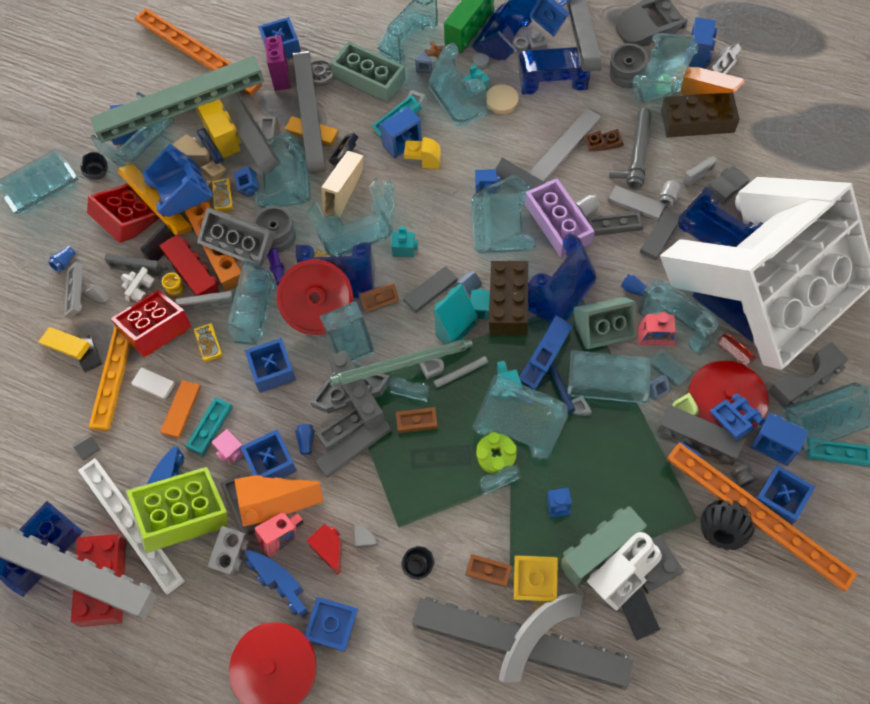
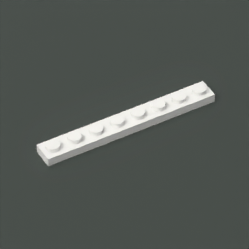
[78,458,185,595]

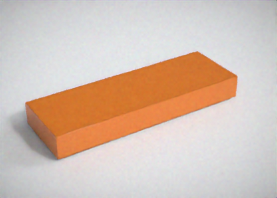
[160,380,201,439]

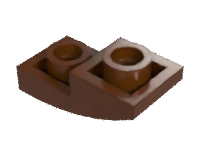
[584,129,624,151]

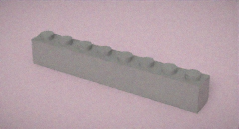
[0,528,157,620]

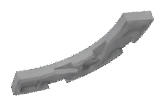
[498,593,584,682]

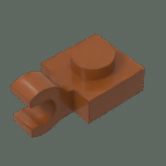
[424,42,451,63]

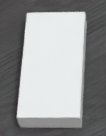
[131,367,175,400]

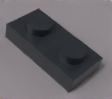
[329,133,358,166]

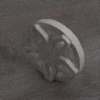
[311,58,333,85]

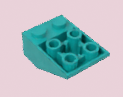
[434,284,478,344]

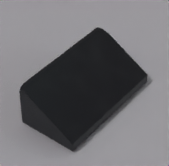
[140,224,175,261]
[621,589,660,641]

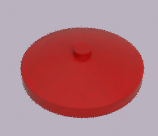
[277,259,353,335]
[687,360,769,429]
[229,622,317,704]

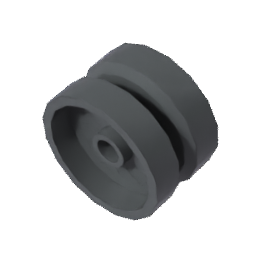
[610,43,648,88]
[253,206,296,252]

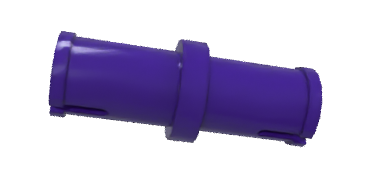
[267,249,284,286]

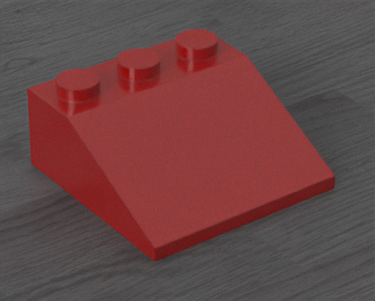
[87,183,159,243]
[111,290,192,357]

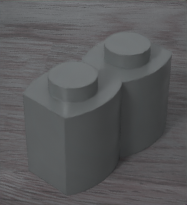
[707,166,750,205]

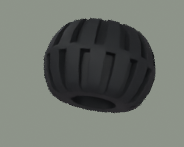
[700,500,754,550]

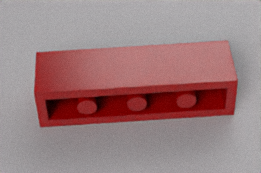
[159,234,220,296]

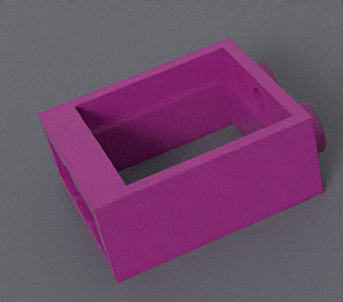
[265,36,291,91]

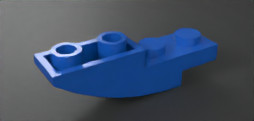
[519,315,573,390]
[146,446,184,485]
[244,550,309,618]

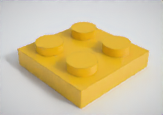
[513,555,558,601]

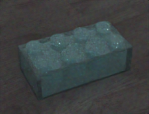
[567,350,651,403]

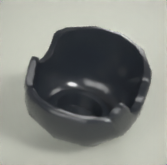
[80,152,108,180]
[401,546,435,580]

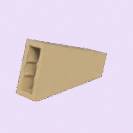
[321,151,364,220]

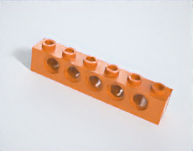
[185,201,246,292]

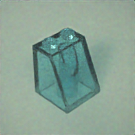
[320,301,375,363]

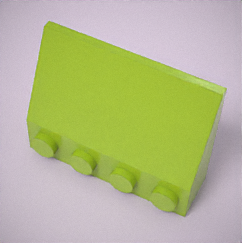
[126,467,228,553]

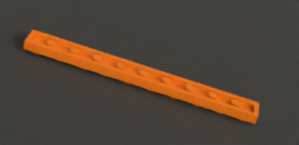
[135,8,262,96]
[666,442,858,592]

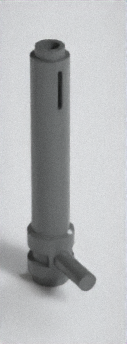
[609,108,651,190]

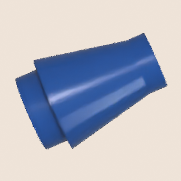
[48,246,76,272]
[620,274,650,298]
[295,424,315,454]

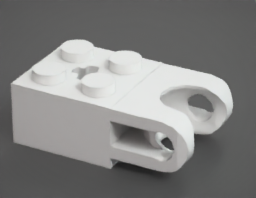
[587,532,662,611]

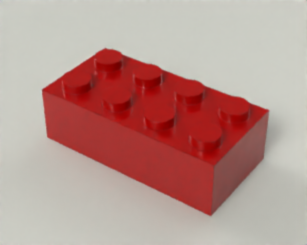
[71,534,127,627]

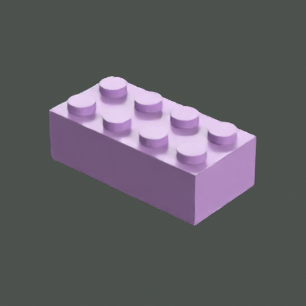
[525,178,595,258]

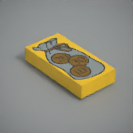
[212,178,233,212]
[194,323,223,363]

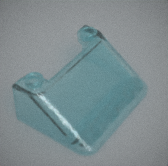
[472,174,536,253]

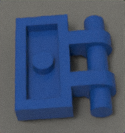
[710,394,765,441]

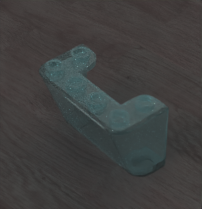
[638,280,719,356]

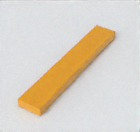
[118,164,192,235]
[88,326,131,431]

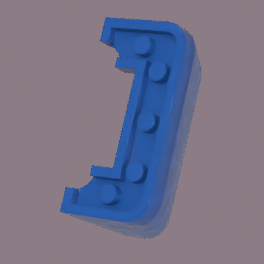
[142,143,213,217]

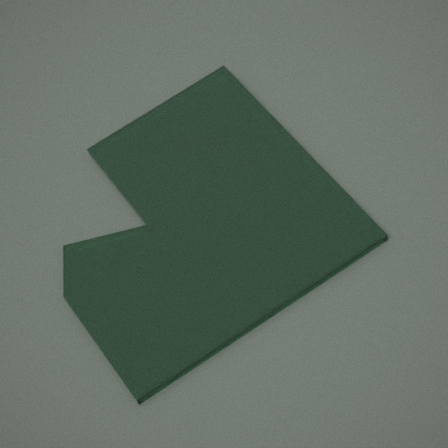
[352,299,697,571]

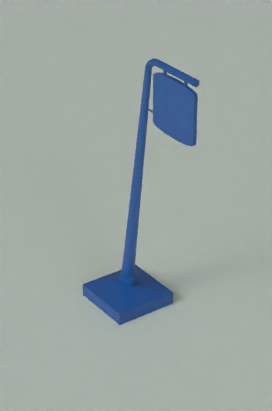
[529,0,571,37]

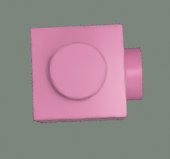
[212,429,244,465]

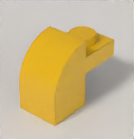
[404,137,441,169]

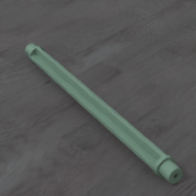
[329,339,472,386]

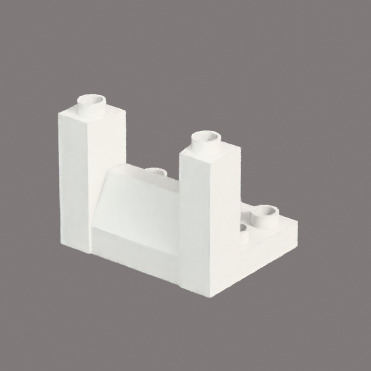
[660,177,870,370]

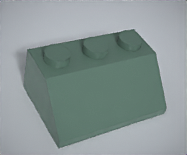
[574,297,638,349]

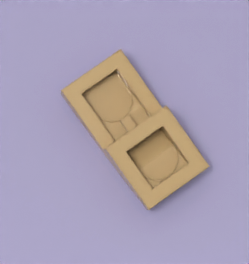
[201,160,226,187]

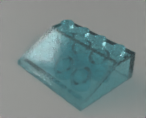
[0,148,79,215]

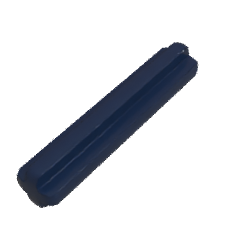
[197,128,223,164]

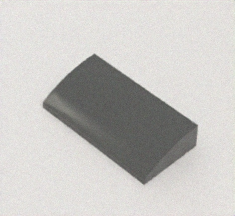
[197,208,276,267]

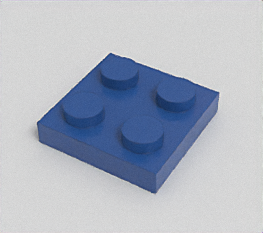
[305,597,359,652]

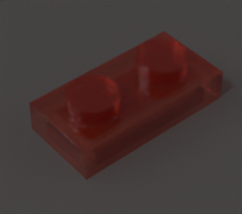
[716,333,757,366]

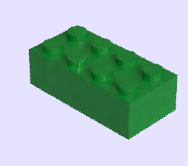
[444,0,495,53]

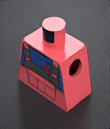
[637,312,676,346]
[255,512,303,558]

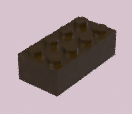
[661,93,740,138]
[489,261,528,336]

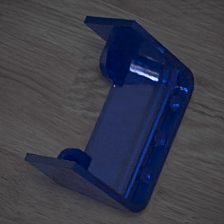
[471,0,538,61]

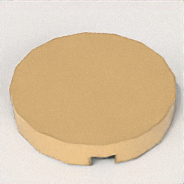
[485,84,519,114]

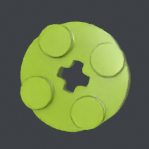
[476,432,516,474]

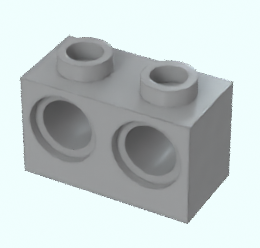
[207,526,251,575]

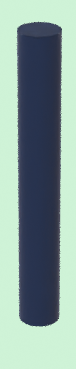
[549,362,576,413]

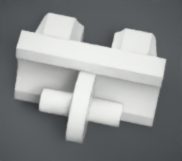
[121,267,155,302]

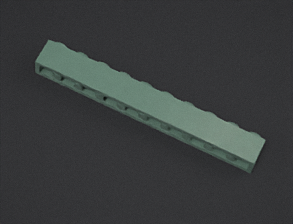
[90,56,265,143]

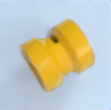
[162,273,185,297]

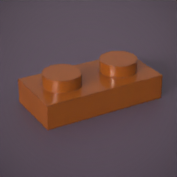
[358,282,400,313]
[396,407,438,433]
[465,554,512,588]

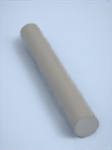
[433,356,488,388]

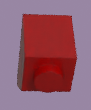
[307,524,342,575]

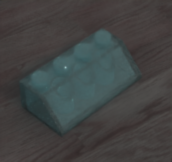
[227,260,275,346]
[784,382,870,451]

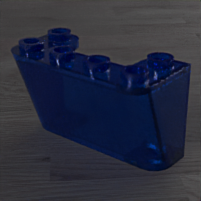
[518,47,591,95]

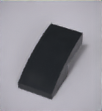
[79,335,103,373]

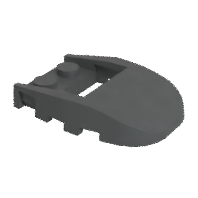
[616,0,688,47]

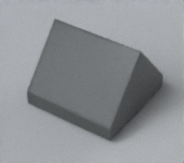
[73,434,100,460]

